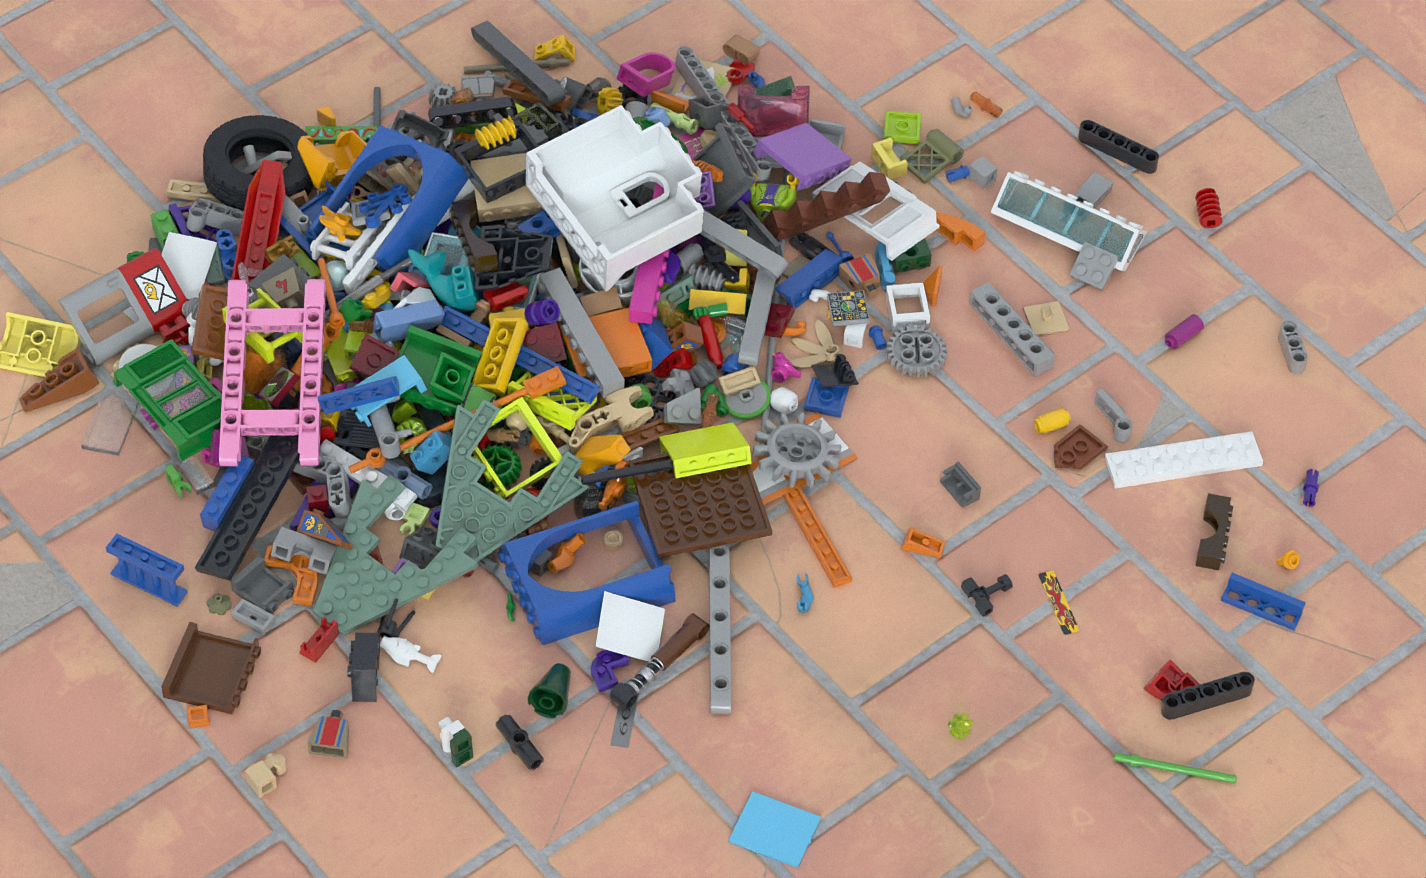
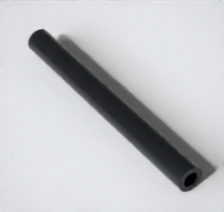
[581,459,674,485]

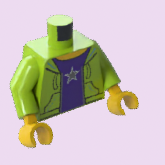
[750,172,800,223]

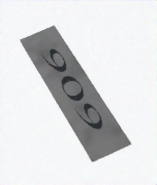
[610,680,640,748]

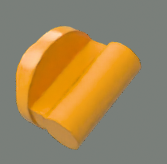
[1276,550,1300,570]

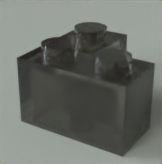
[511,102,562,143]

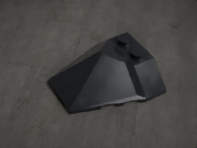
[474,225,553,292]

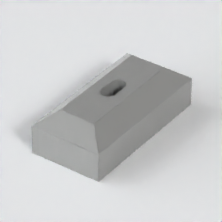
[231,599,276,634]

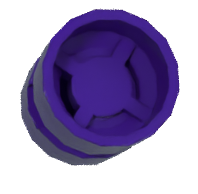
[524,299,560,327]

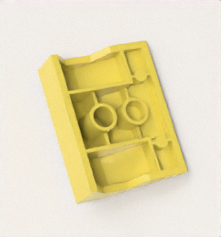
[0,312,82,377]

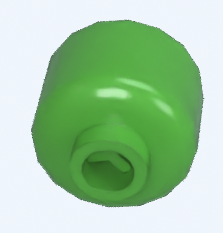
[631,384,653,409]

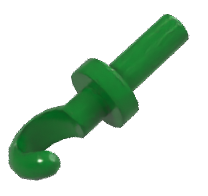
[506,593,516,621]

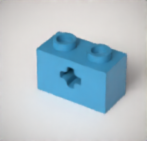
[410,430,451,475]

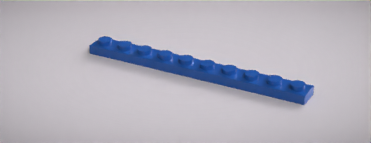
[441,306,601,405]

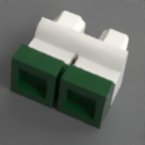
[438,717,473,768]

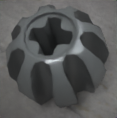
[690,360,718,388]

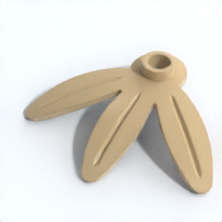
[790,320,842,367]

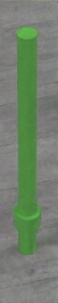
[1114,753,1236,783]

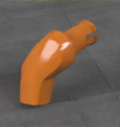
[547,533,586,574]

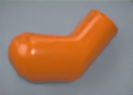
[783,321,807,336]

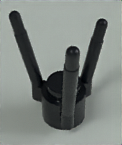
[377,598,415,638]

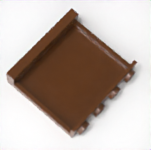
[161,622,261,714]

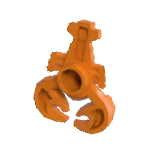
[598,460,629,511]

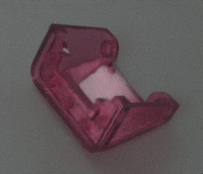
[737,85,810,138]

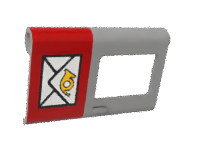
[58,248,188,366]

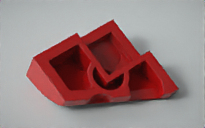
[1143,659,1200,700]

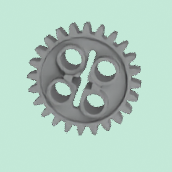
[886,325,947,378]

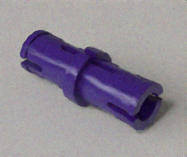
[1303,469,1319,507]

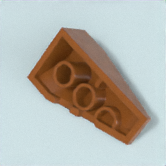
[19,348,99,412]

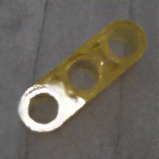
[656,300,694,329]

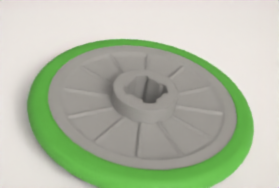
[723,380,771,419]

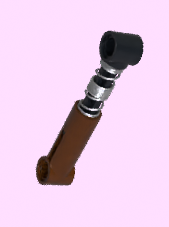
[610,613,710,710]

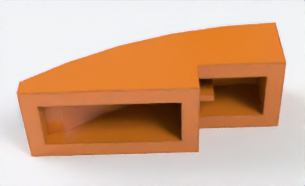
[936,212,986,251]

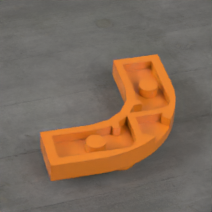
[264,545,318,606]

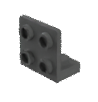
[399,527,440,569]

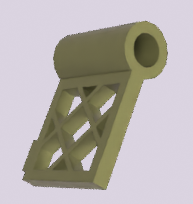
[900,129,964,184]

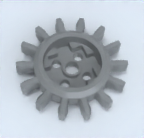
[752,413,842,488]

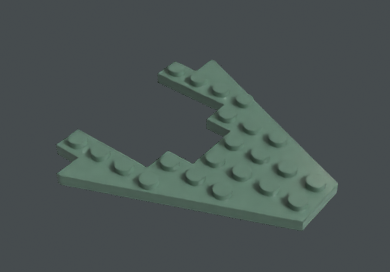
[435,399,589,562]
[314,475,478,636]

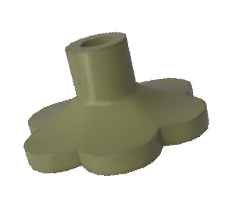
[207,594,232,615]

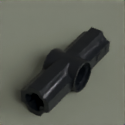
[496,714,544,770]

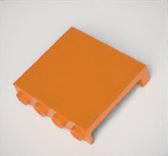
[559,308,652,382]

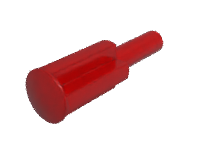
[726,103,755,131]

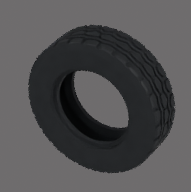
[203,115,315,211]

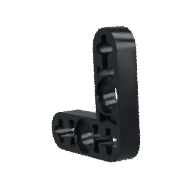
[624,373,676,424]

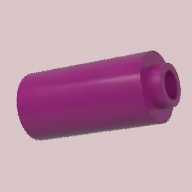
[1164,314,1204,349]

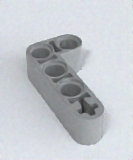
[186,198,244,235]

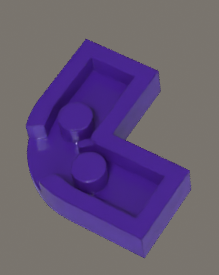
[590,650,629,693]

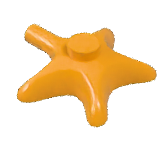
[319,205,363,242]

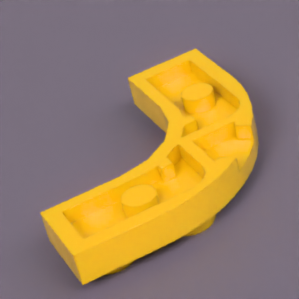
[360,279,392,309]

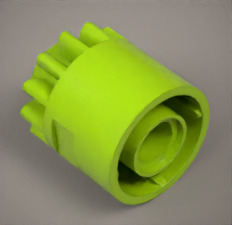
[395,417,428,454]

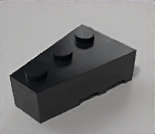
[347,632,380,702]

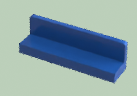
[776,249,843,309]

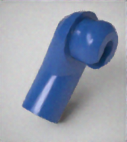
[748,71,765,96]

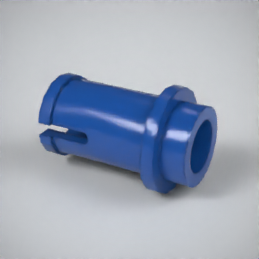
[945,165,970,183]
[869,325,887,350]

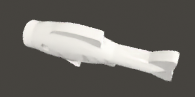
[380,636,442,674]

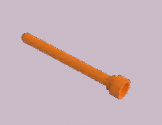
[317,258,345,329]

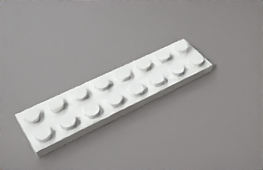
[1104,431,1263,488]

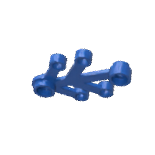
[359,184,412,228]

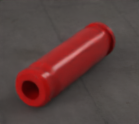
[697,315,724,370]

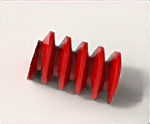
[1195,188,1223,228]

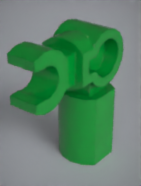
[692,303,728,321]

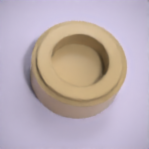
[603,530,623,550]

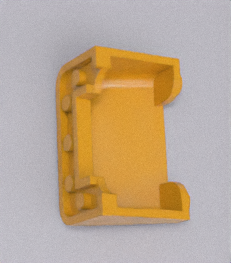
[297,130,367,191]

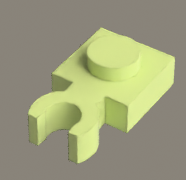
[400,502,431,535]

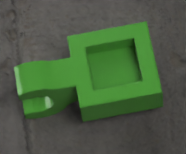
[164,464,192,498]

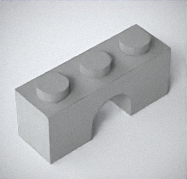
[271,527,337,575]

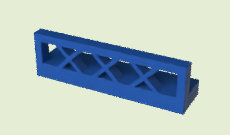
[318,376,400,414]
[1221,572,1306,631]

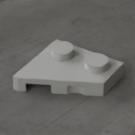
[663,388,702,426]

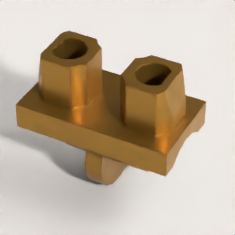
[264,235,301,265]

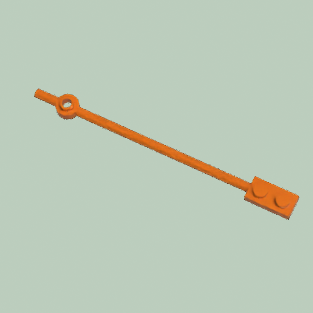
[348,366,566,474]

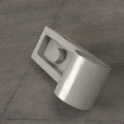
[1094,388,1133,442]

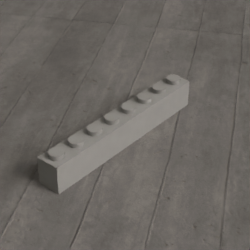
[537,268,624,398]

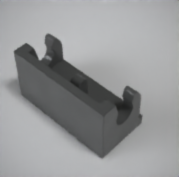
[940,461,981,508]

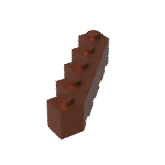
[764,172,890,240]

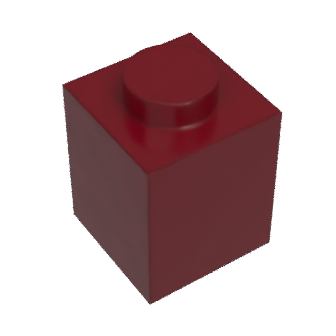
[306,484,329,514]

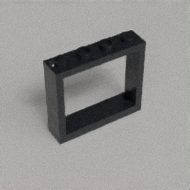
[454,119,539,203]

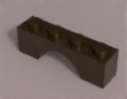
[1196,493,1233,570]

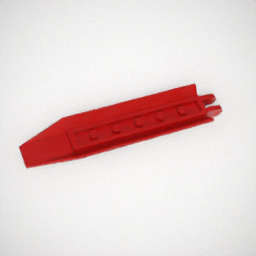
[232,159,285,284]

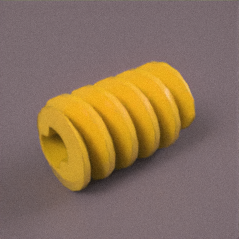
[475,116,516,150]

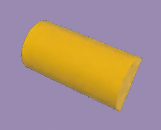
[472,318,528,397]

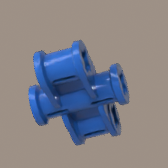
[216,229,236,280]

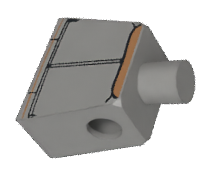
[461,74,495,102]

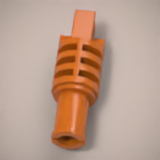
[691,159,723,182]

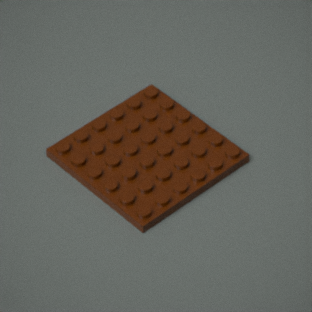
[628,453,772,558]

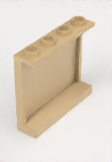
[471,153,544,222]

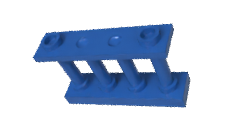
[105,533,188,607]

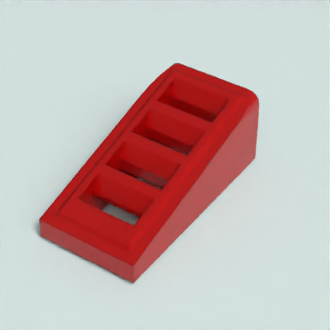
[653,348,693,378]

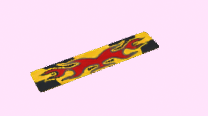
[1039,571,1079,635]

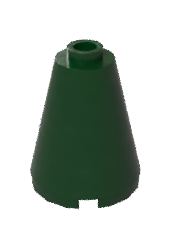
[528,663,571,718]

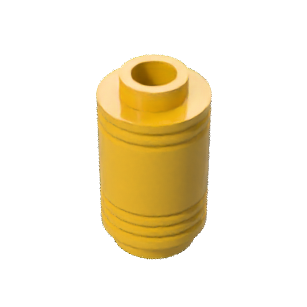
[1034,407,1071,434]

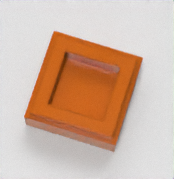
[187,705,210,728]

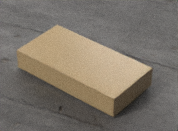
[719,366,761,397]

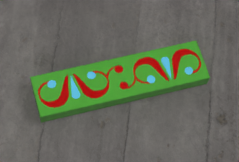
[305,126,378,144]

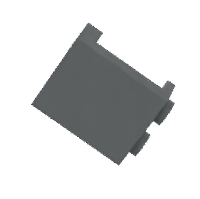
[231,556,294,613]

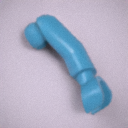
[796,573,814,613]

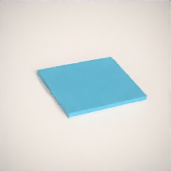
[729,791,821,868]

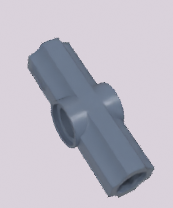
[377,458,433,500]

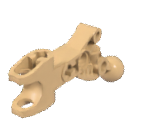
[505,386,654,455]

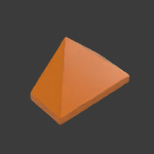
[923,266,943,306]

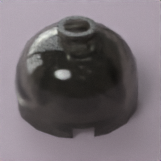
[573,484,612,519]

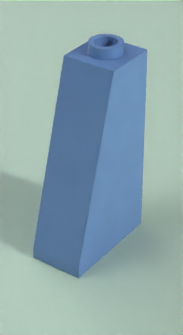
[372,300,444,343]

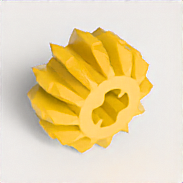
[596,87,624,115]

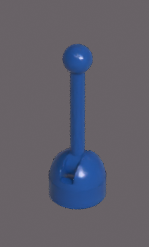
[826,232,854,263]

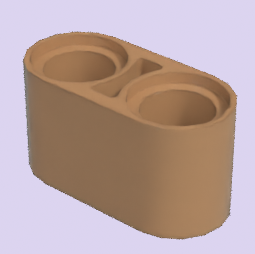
[723,35,760,65]

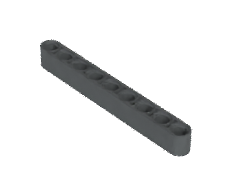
[471,21,565,106]

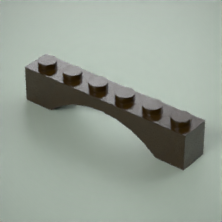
[449,199,498,274]

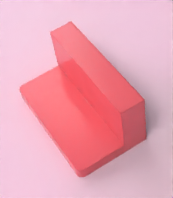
[390,272,431,292]

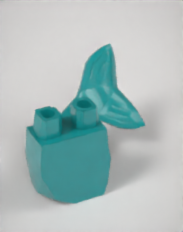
[408,249,482,312]

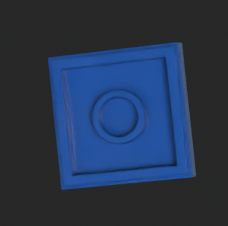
[804,377,849,418]

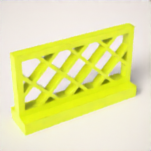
[507,372,597,431]

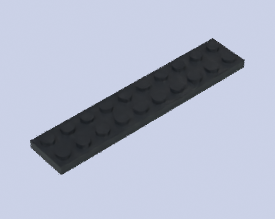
[195,421,313,581]

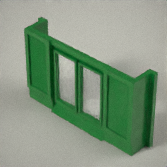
[113,339,235,461]

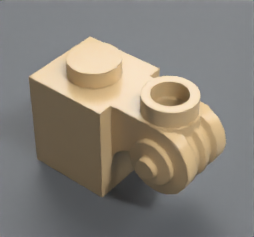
[245,753,286,798]

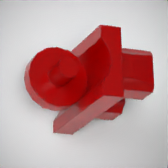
[159,315,190,345]

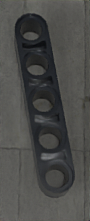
[428,97,518,129]
[1078,120,1159,174]
[1161,672,1255,720]

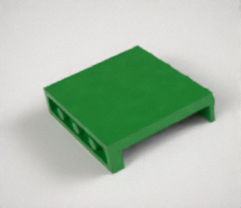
[397,325,482,417]

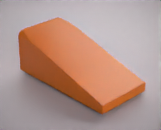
[901,527,946,559]

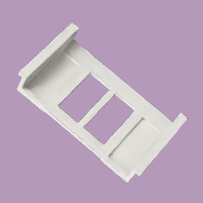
[812,161,939,261]

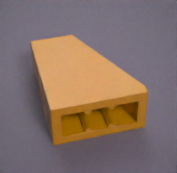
[575,435,631,476]

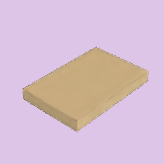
[556,234,578,289]

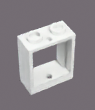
[885,283,930,332]

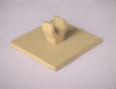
[1023,301,1070,336]

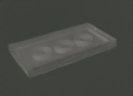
[81,386,140,456]

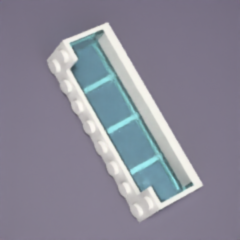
[991,171,1147,271]

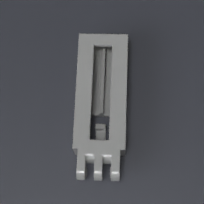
[1059,172,1113,228]

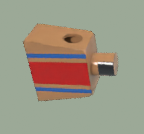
[838,253,880,297]

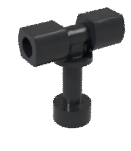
[961,574,1013,617]

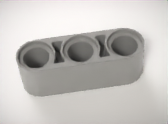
[1278,321,1308,374]

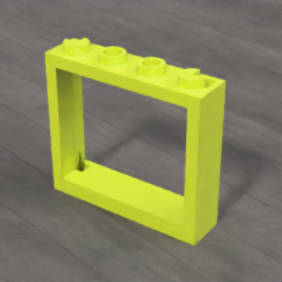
[472,397,562,500]

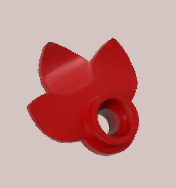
[725,59,755,85]

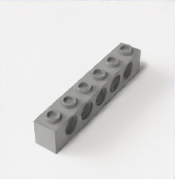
[969,282,1055,377]

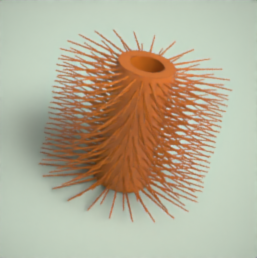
[234,339,286,401]

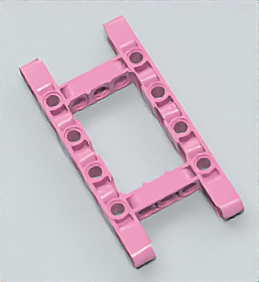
[219,279,326,466]

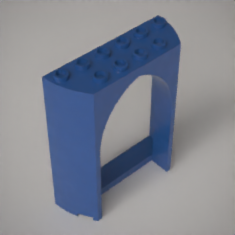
[305,125,469,280]
[498,501,676,646]

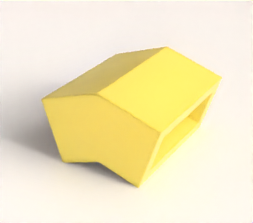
[196,356,213,388]

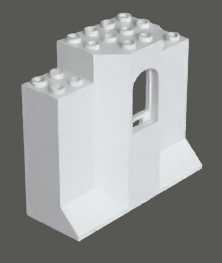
[526,105,704,291]

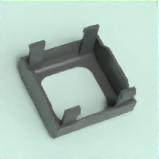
[385,109,449,170]

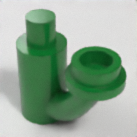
[700,384,729,417]

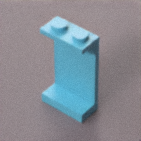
[351,355,427,427]

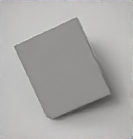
[968,157,998,189]

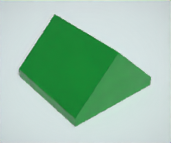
[429,352,475,402]

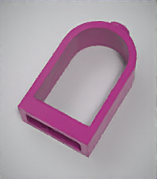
[617,52,675,97]

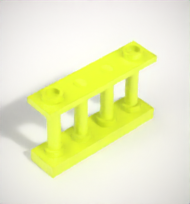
[222,288,303,364]

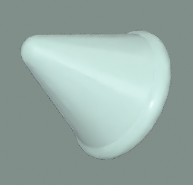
[321,260,351,291]

